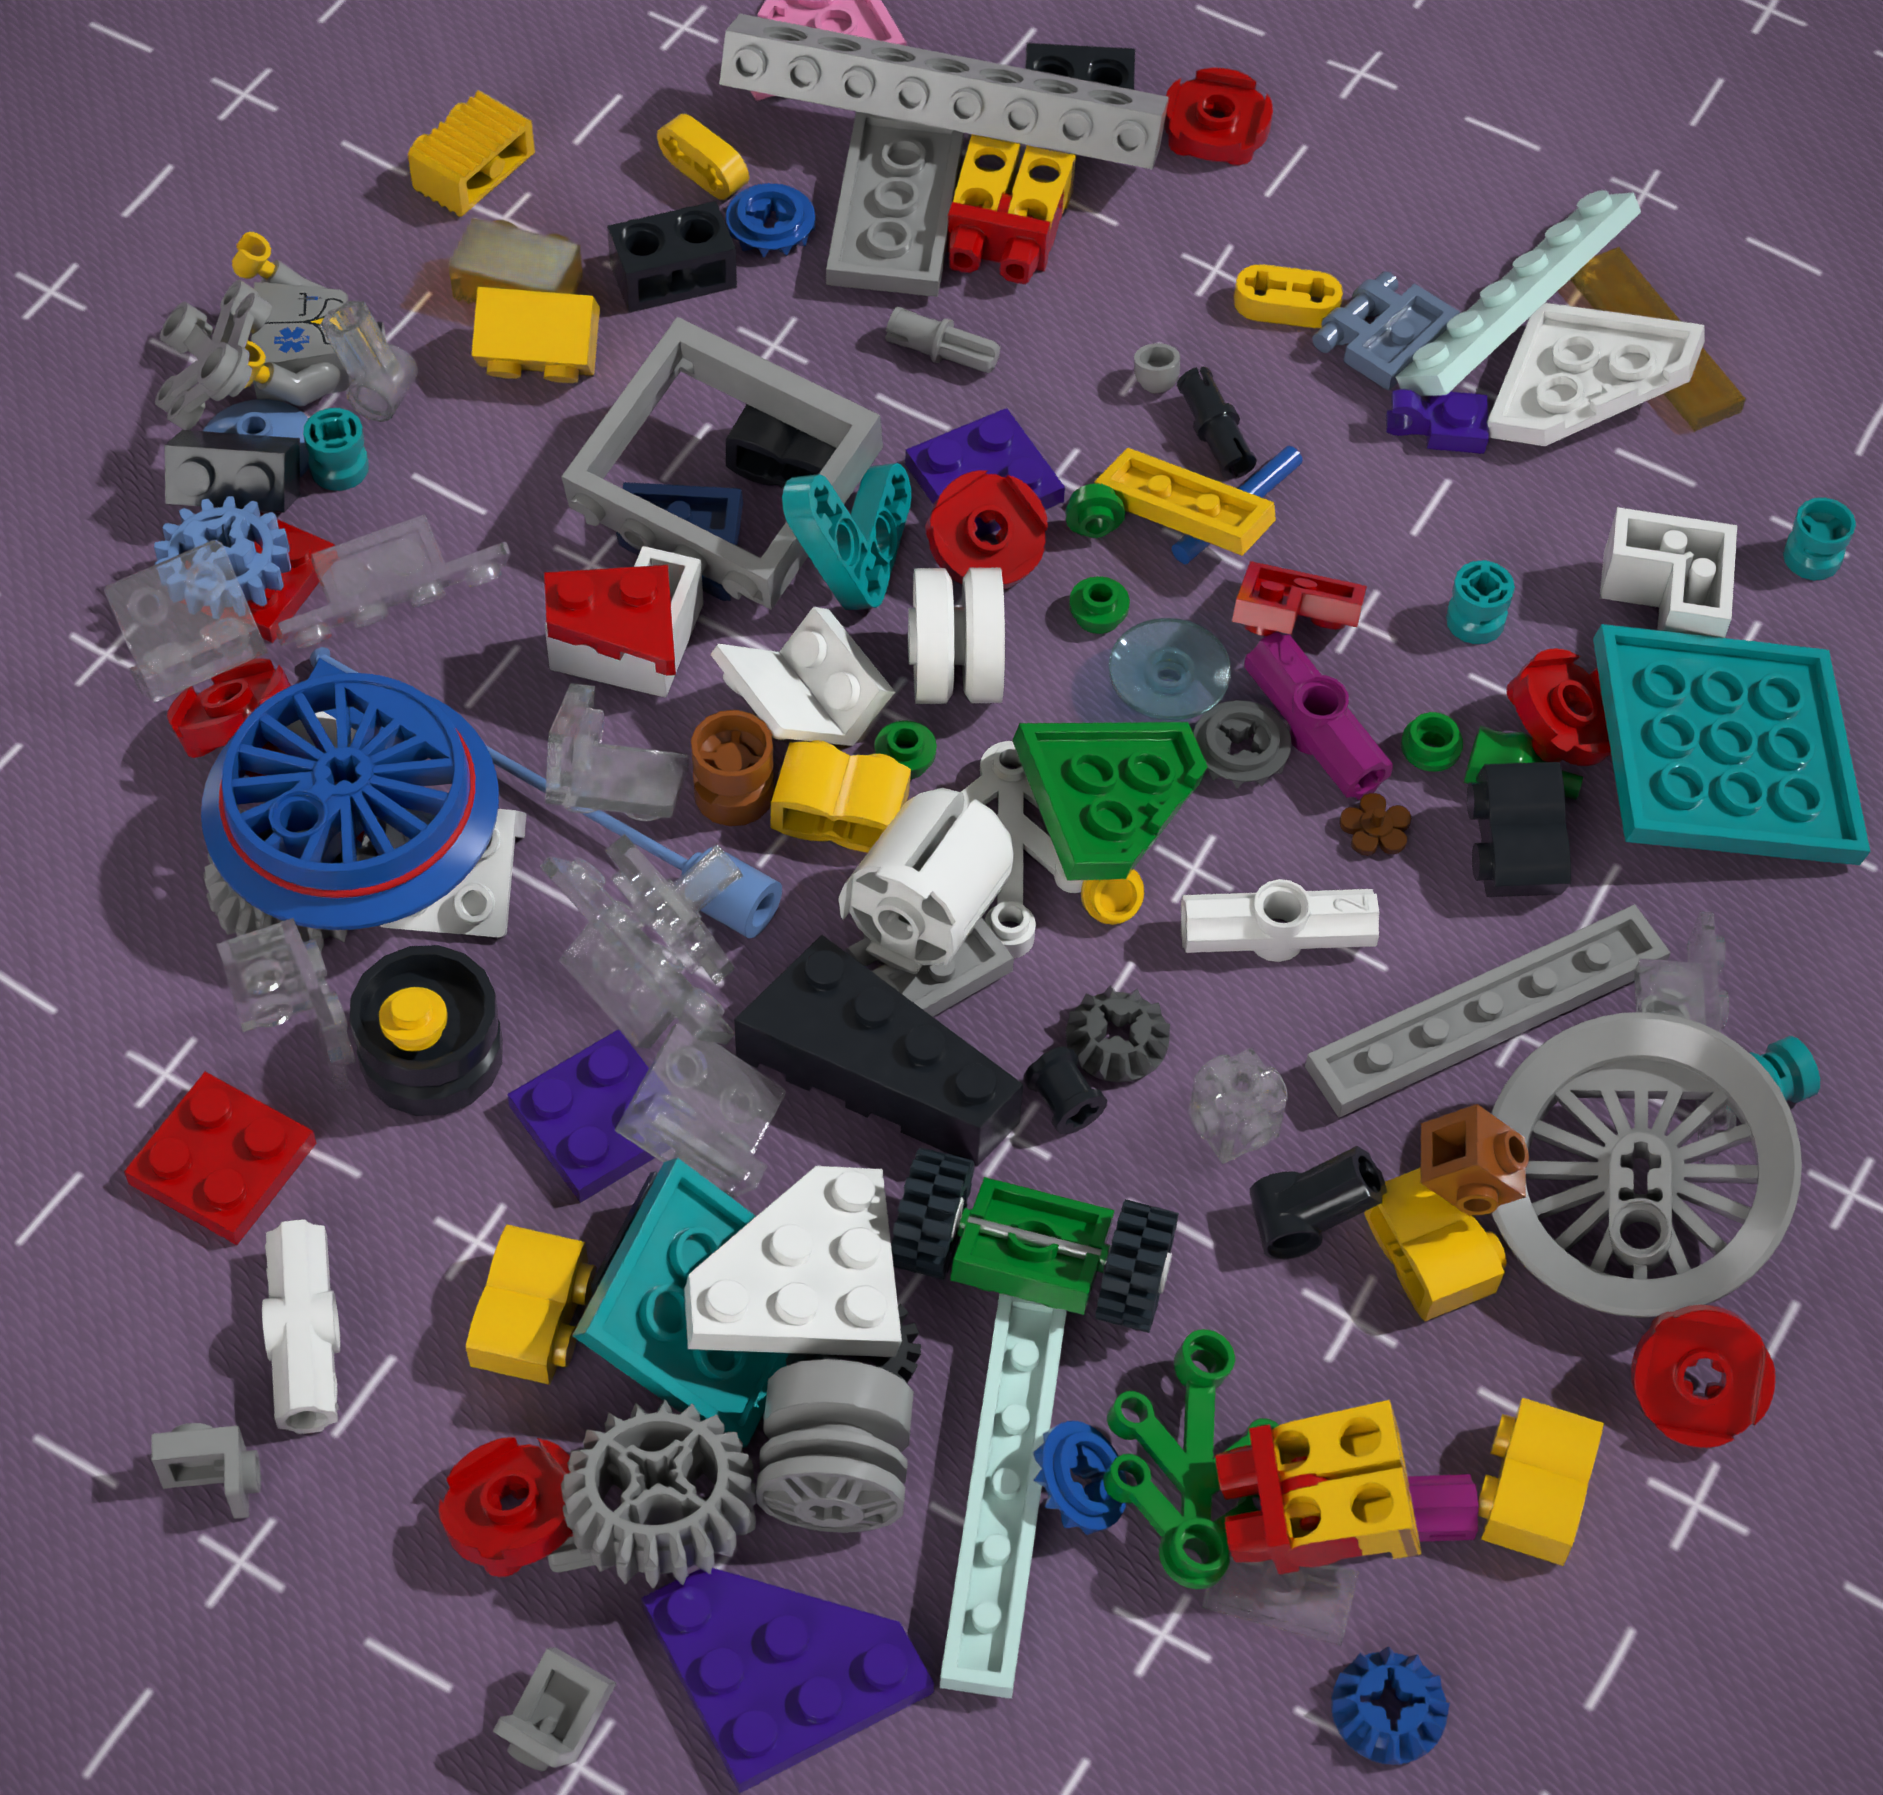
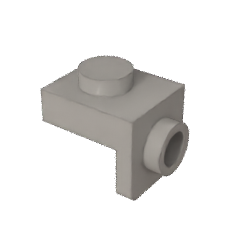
[152,1423,261,1519]
[493,1647,617,1771]

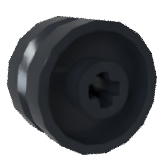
[349,945,503,1116]

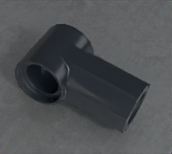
[1249,1146,1387,1260]

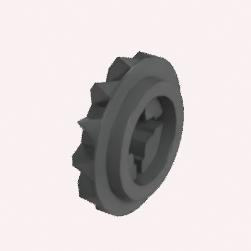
[1193,700,1291,789]
[1066,985,1170,1082]

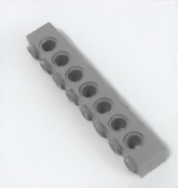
[719,13,1169,169]

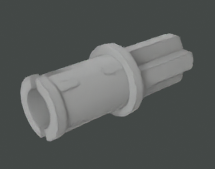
[885,307,1000,373]

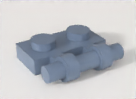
[1312,271,1460,391]

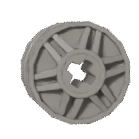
[756,1359,914,1533]

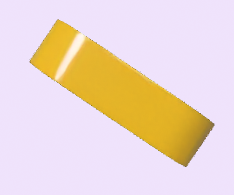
[657,114,749,200]
[1233,265,1343,328]

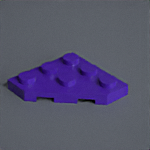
[641,1567,934,1794]

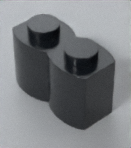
[725,404,837,489]
[1467,762,1571,897]

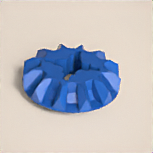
[726,183,815,258]
[1032,1421,1127,1535]
[1331,1646,1450,1765]

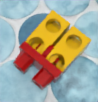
[947,134,1076,285]
[1215,1400,1422,1575]

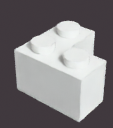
[1600,507,1737,638]
[545,546,703,698]

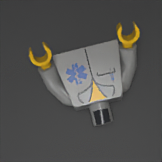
[232,232,386,406]

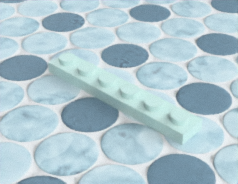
[1396,190,1641,396]
[940,1293,1067,1699]

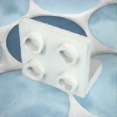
[711,607,895,746]
[380,808,526,937]

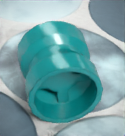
[303,408,369,491]
[1783,497,1856,580]
[1446,560,1515,644]
[1750,1035,1820,1103]

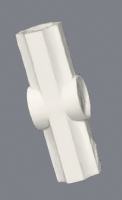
[1181,879,1379,962]
[262,1219,340,1434]

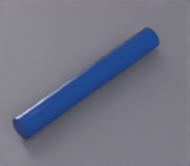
[1171,446,1303,564]

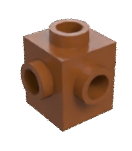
[1421,1104,1529,1216]

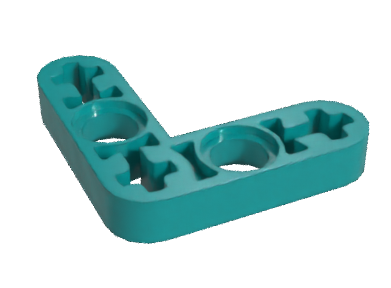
[782,463,912,611]

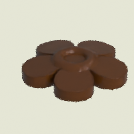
[1339,793,1412,856]

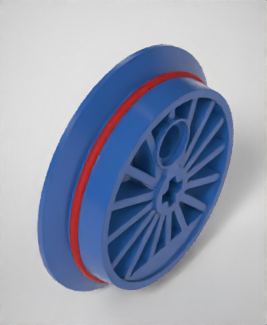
[201,673,499,930]

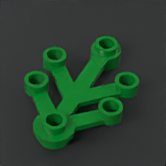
[1103,1329,1279,1589]

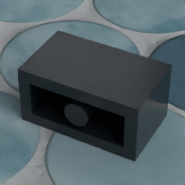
[165,430,300,512]

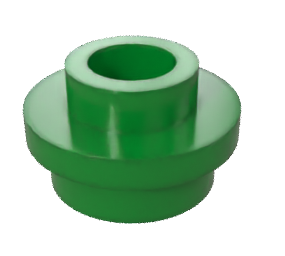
[1065,483,1125,538]
[1069,576,1130,634]
[1401,712,1463,772]
[875,721,937,780]

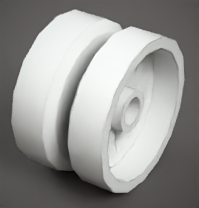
[908,568,1005,704]

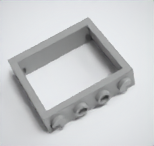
[561,317,883,610]

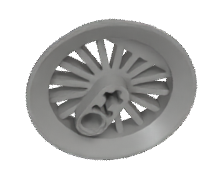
[1491,1012,1802,1318]

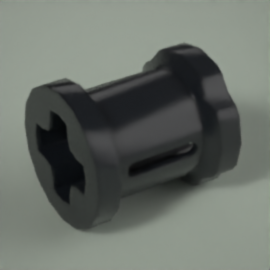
[1023,1046,1107,1135]

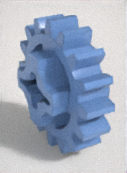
[154,496,291,618]

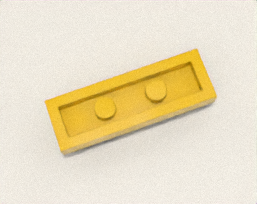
[1094,448,1276,556]

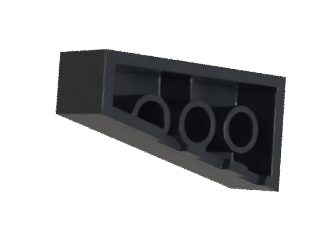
[734,935,1023,1167]

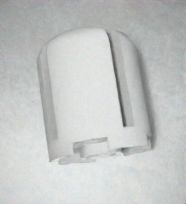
[838,788,1014,974]

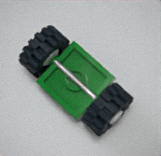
[891,1147,1179,1333]

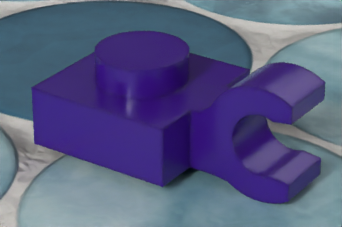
[1386,389,1489,454]

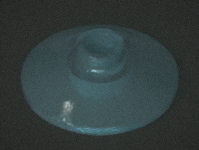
[1109,618,1231,721]

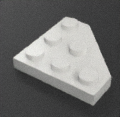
[1487,303,1705,446]
[684,1166,902,1357]

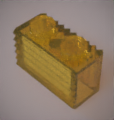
[449,217,583,304]

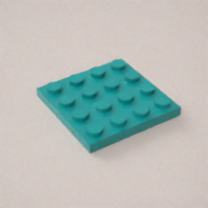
[1593,624,1871,865]

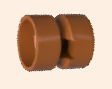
[691,710,774,827]

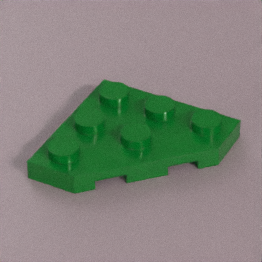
[1012,722,1208,881]

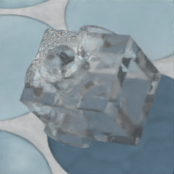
[1188,1047,1288,1164]

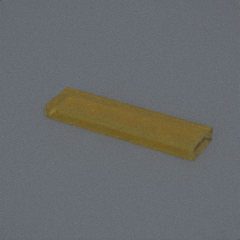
[1570,247,1746,432]

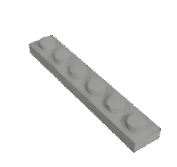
[1305,904,1671,1118]

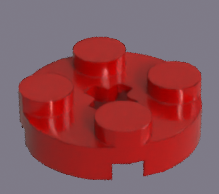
[1164,67,1273,166]
[925,470,1048,590]
[1506,648,1611,766]
[167,658,291,758]
[1631,1305,1776,1448]
[438,1437,573,1577]

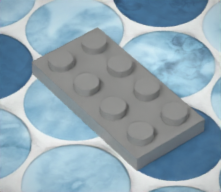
[826,111,965,297]

